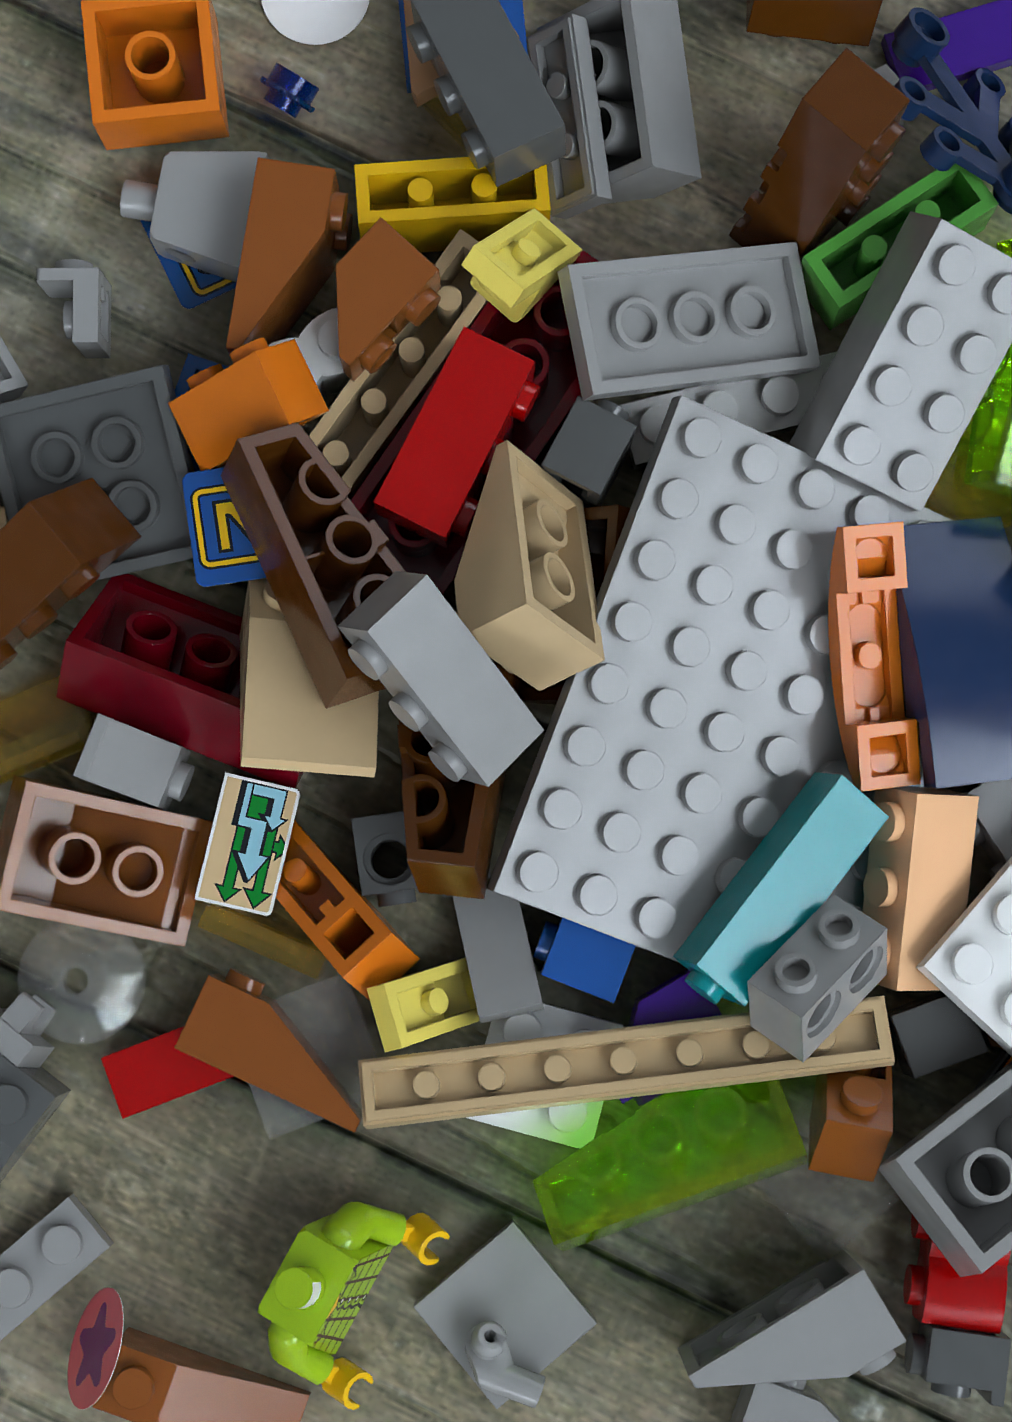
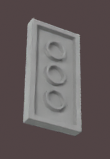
[557,242,821,401]

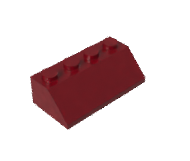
[56,573,304,789]

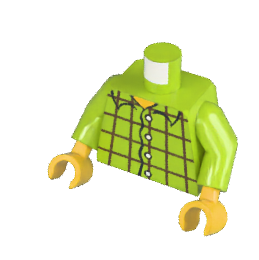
[257,1202,450,1410]

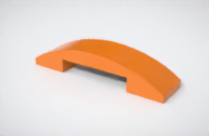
[828,521,921,792]

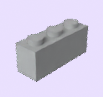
[338,571,544,787]

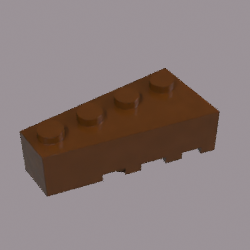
[729,47,910,262]
[220,423,415,709]
[0,478,142,670]
[397,658,522,899]

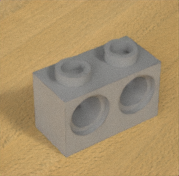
[747,894,887,1063]

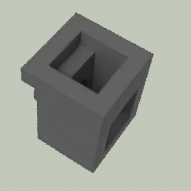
[905,1321,1012,1407]

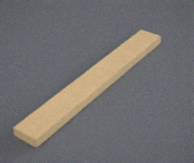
[358,995,895,1129]

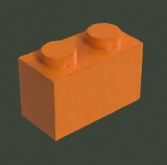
[168,337,329,471]

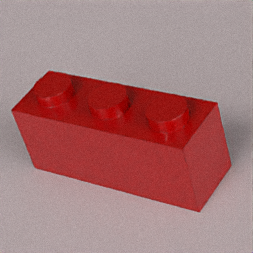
[373,326,541,549]

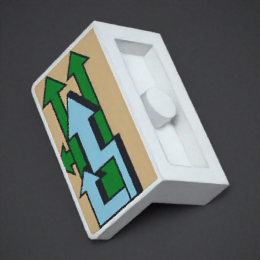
[194,772,300,916]

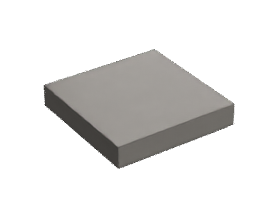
[414,1219,597,1409]

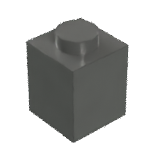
[887,991,988,1078]

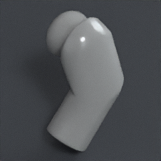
[465,1321,546,1408]

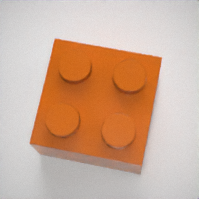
[81,0,229,150]

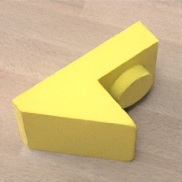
[461,208,582,323]
[366,957,480,1052]

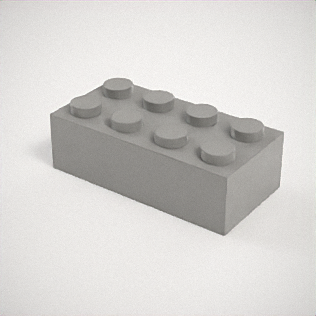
[789,211,1012,512]
[878,1061,1012,1277]

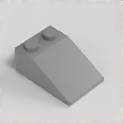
[677,1248,906,1388]

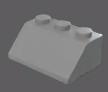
[537,0,702,204]

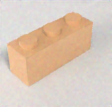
[863,786,979,991]

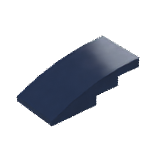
[896,516,1012,789]

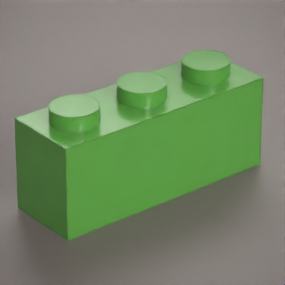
[801,163,999,330]

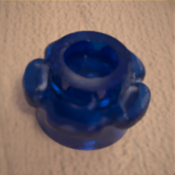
[260,62,319,118]

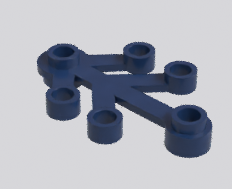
[891,7,1012,214]

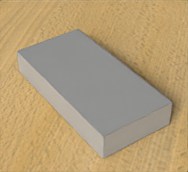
[453,888,544,1023]

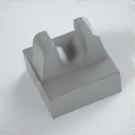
[0,992,57,1068]

